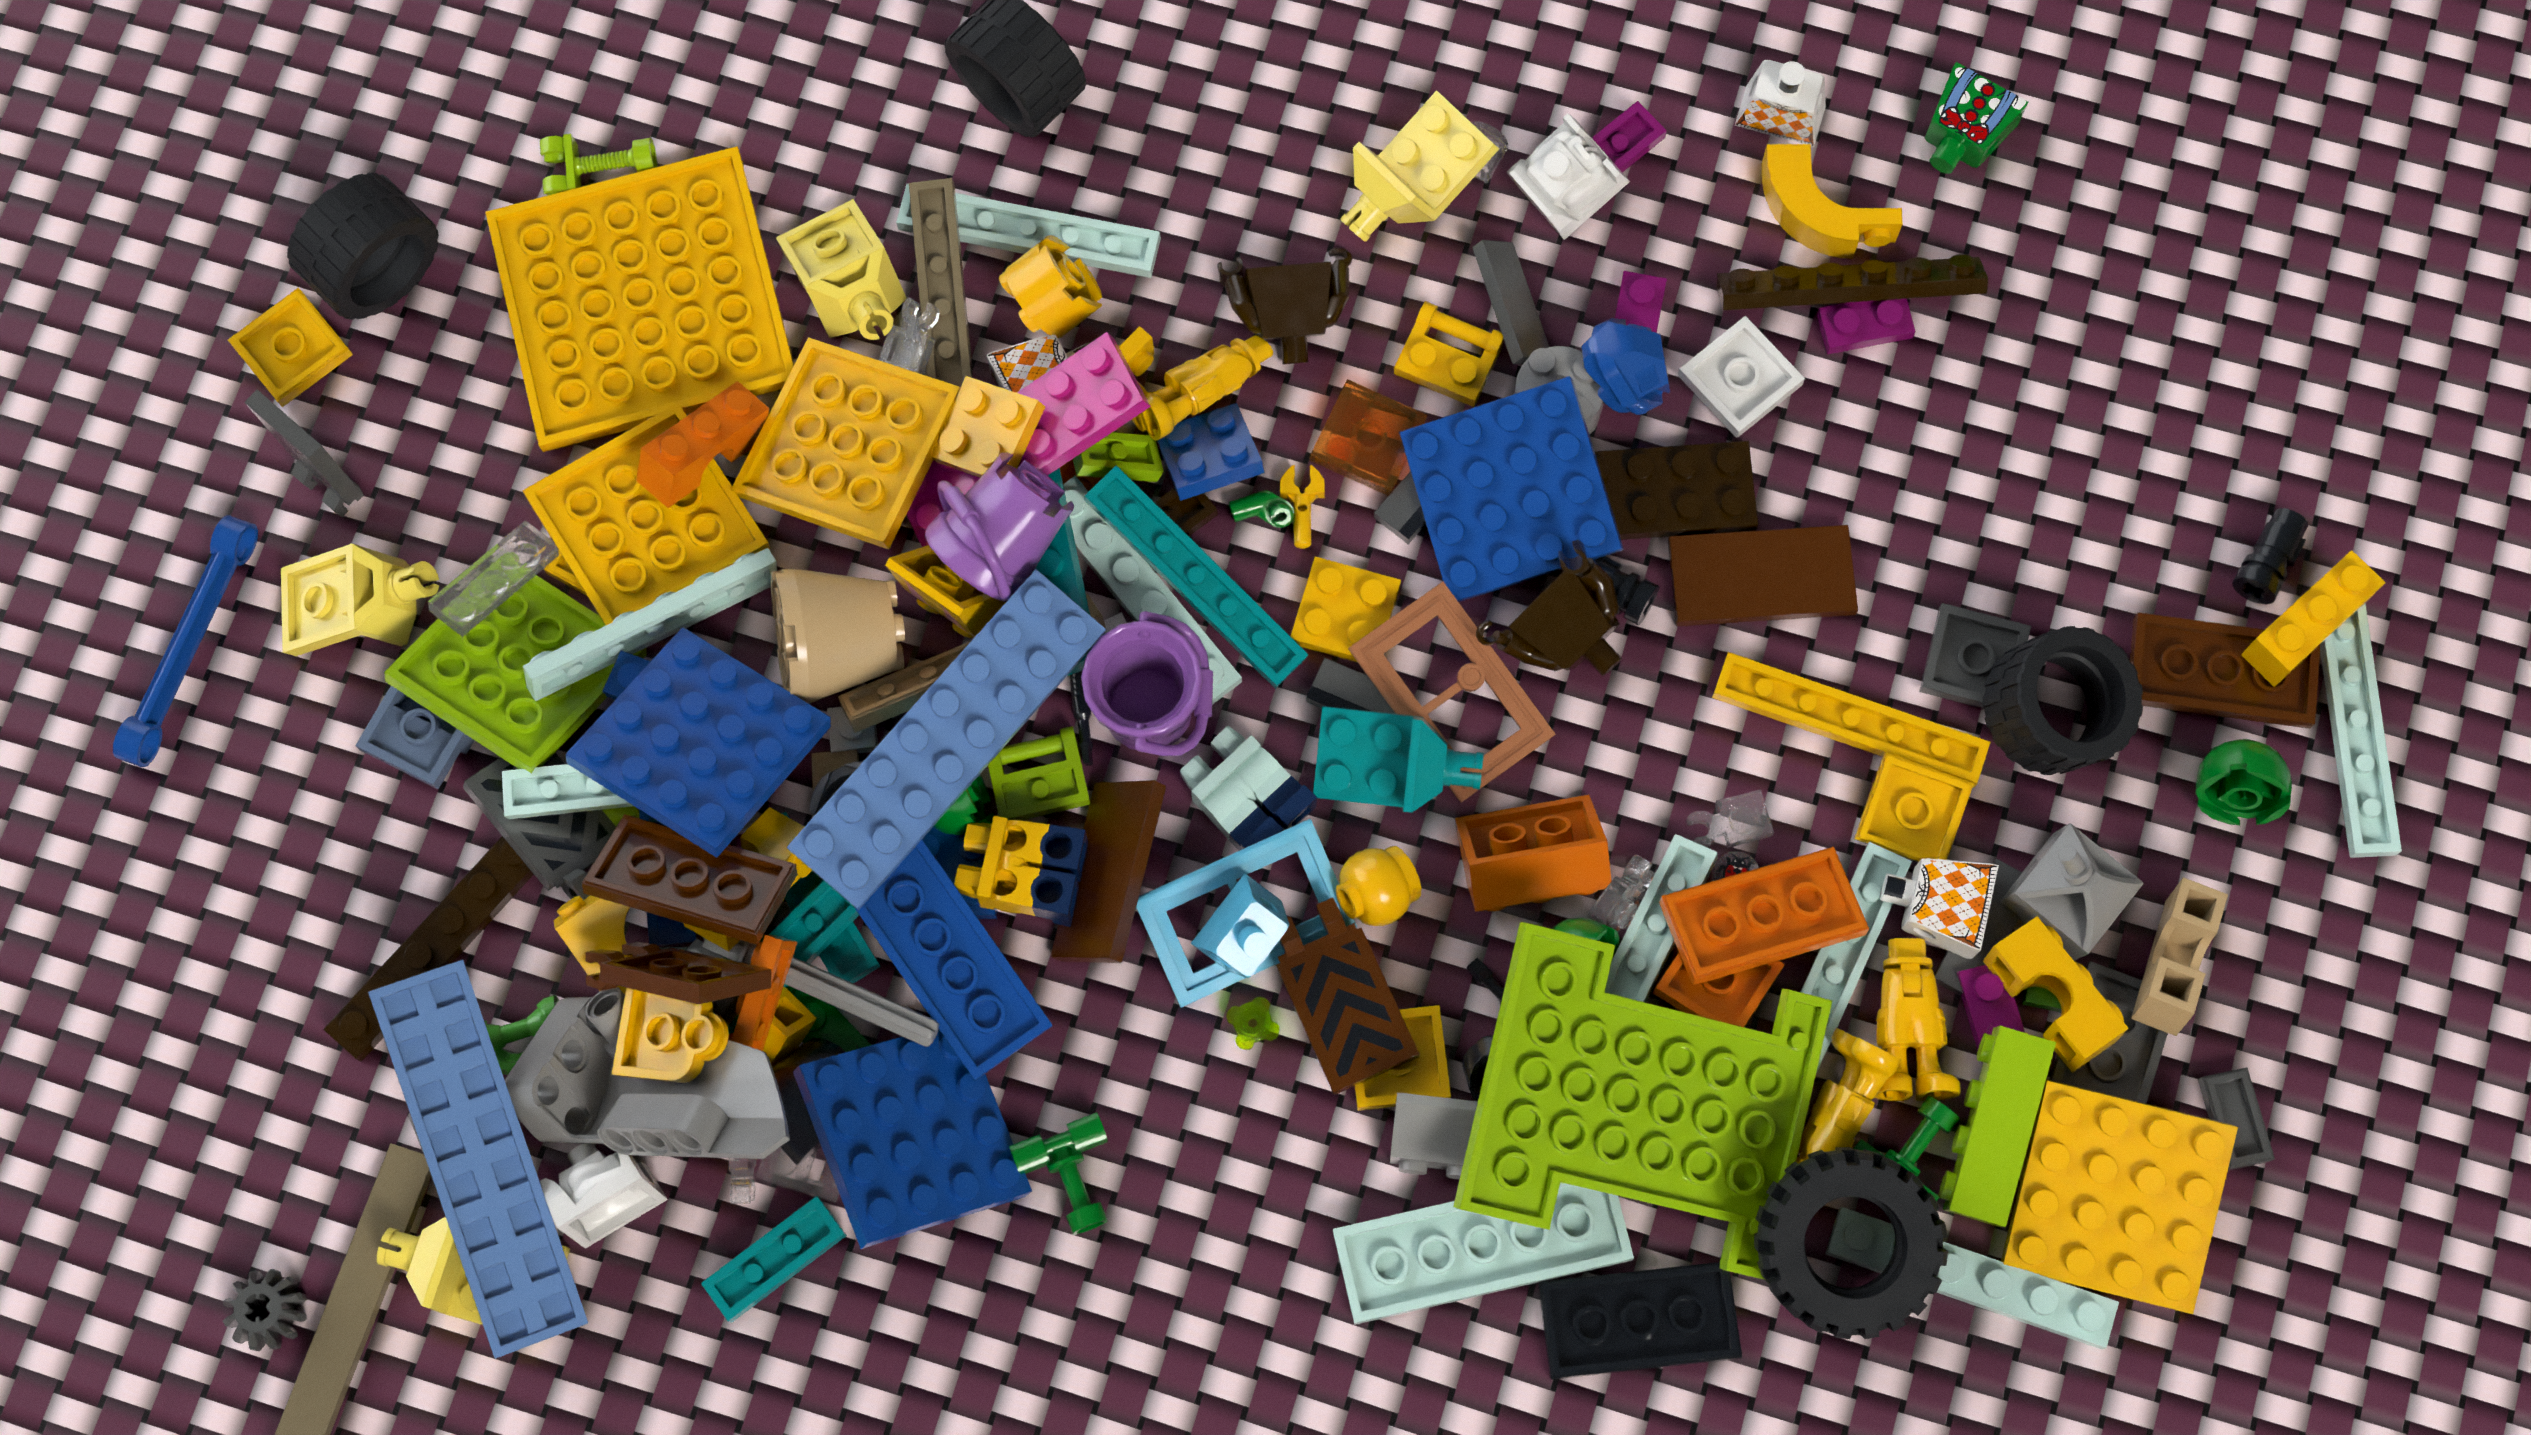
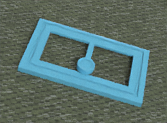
[1136,819,1357,1008]

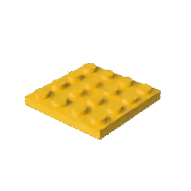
[731,337,960,550]
[522,403,770,626]
[2001,1079,2238,1314]

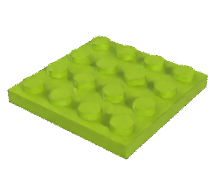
[384,554,647,774]

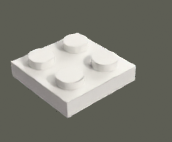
[1678,316,1805,438]

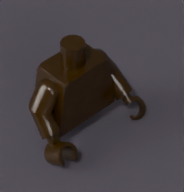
[1217,247,1352,365]
[1476,540,1622,676]

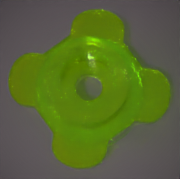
[1226,997,1280,1050]

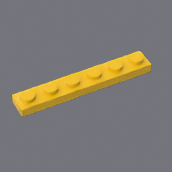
[1712,652,1991,788]

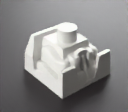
[1506,113,1630,240]
[540,1143,668,1249]

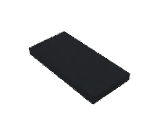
[1538,1262,1742,1380]

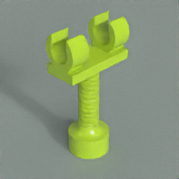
[540,133,658,196]

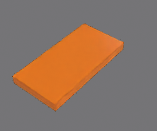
[1659,847,1869,986]

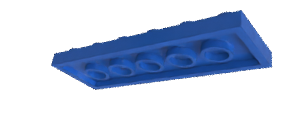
[853,840,1053,1081]

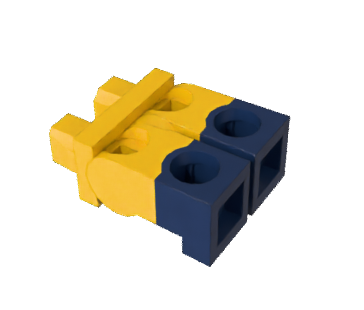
[954,816,1088,927]

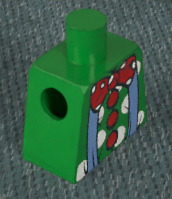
[1925,62,2029,174]

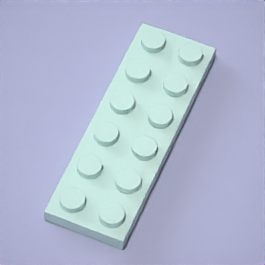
[1333,1182,1634,1325]

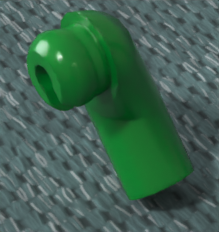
[1228,490,1294,528]

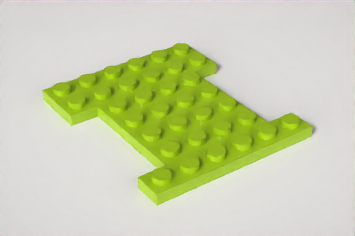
[1453,922,1832,1280]

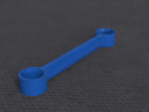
[113,515,258,768]

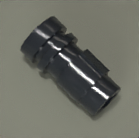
[2232,508,2308,605]
[1562,556,1660,625]

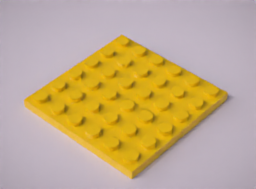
[485,146,794,452]

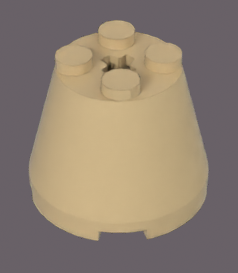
[771,568,905,704]

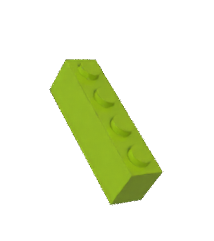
[1939,1026,2056,1227]

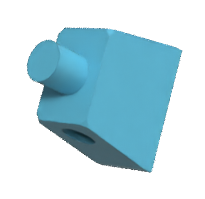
[1191,873,1289,978]

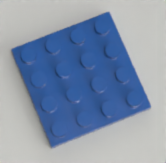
[1399,376,1624,602]
[565,627,831,858]
[793,1030,1032,1249]

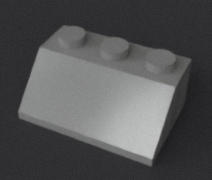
[1390,1092,1478,1180]

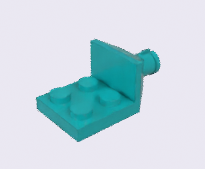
[1313,706,1484,813]

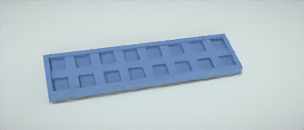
[787,569,1106,911]
[368,960,588,1359]

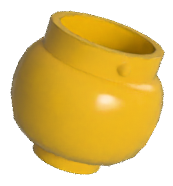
[1336,846,1422,926]

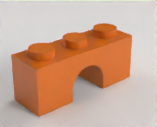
[636,381,769,508]

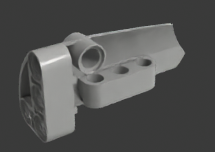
[505,987,790,1159]

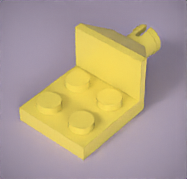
[1340,90,1499,242]
[776,199,907,340]
[281,544,439,656]
[377,1217,570,1325]

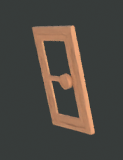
[1348,581,1556,803]

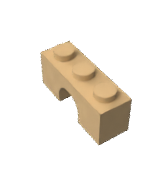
[2131,877,2228,1036]

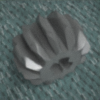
[222,1269,307,1351]

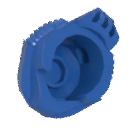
[1581,318,1670,415]

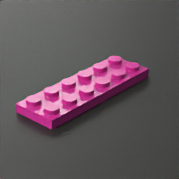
[906,332,1151,547]

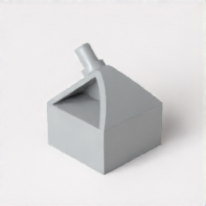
[2000,823,2144,960]

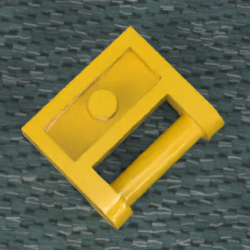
[1394,301,1505,407]

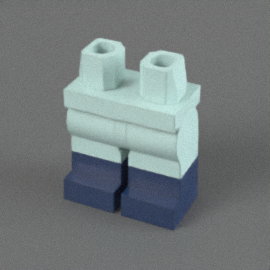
[1180,726,1317,851]

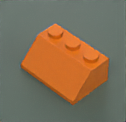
[1455,795,1612,912]

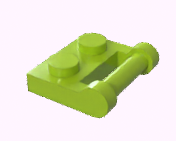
[988,726,1091,821]

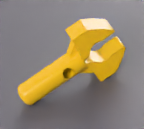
[1280,465,1325,549]

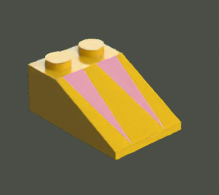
[885,545,1006,638]

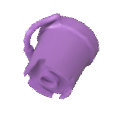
[925,452,1074,602]
[1081,611,1213,756]

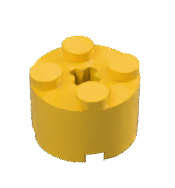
[999,235,1102,338]

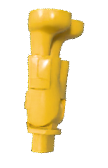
[1132,335,1273,441]
[1874,938,1961,1101]
[1796,1028,1901,1164]

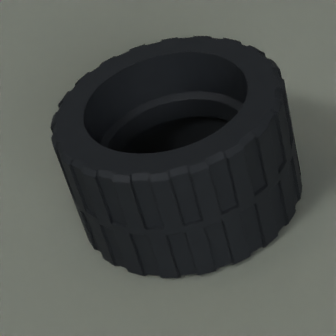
[944,0,1086,137]
[287,173,439,320]
[1983,626,2143,775]

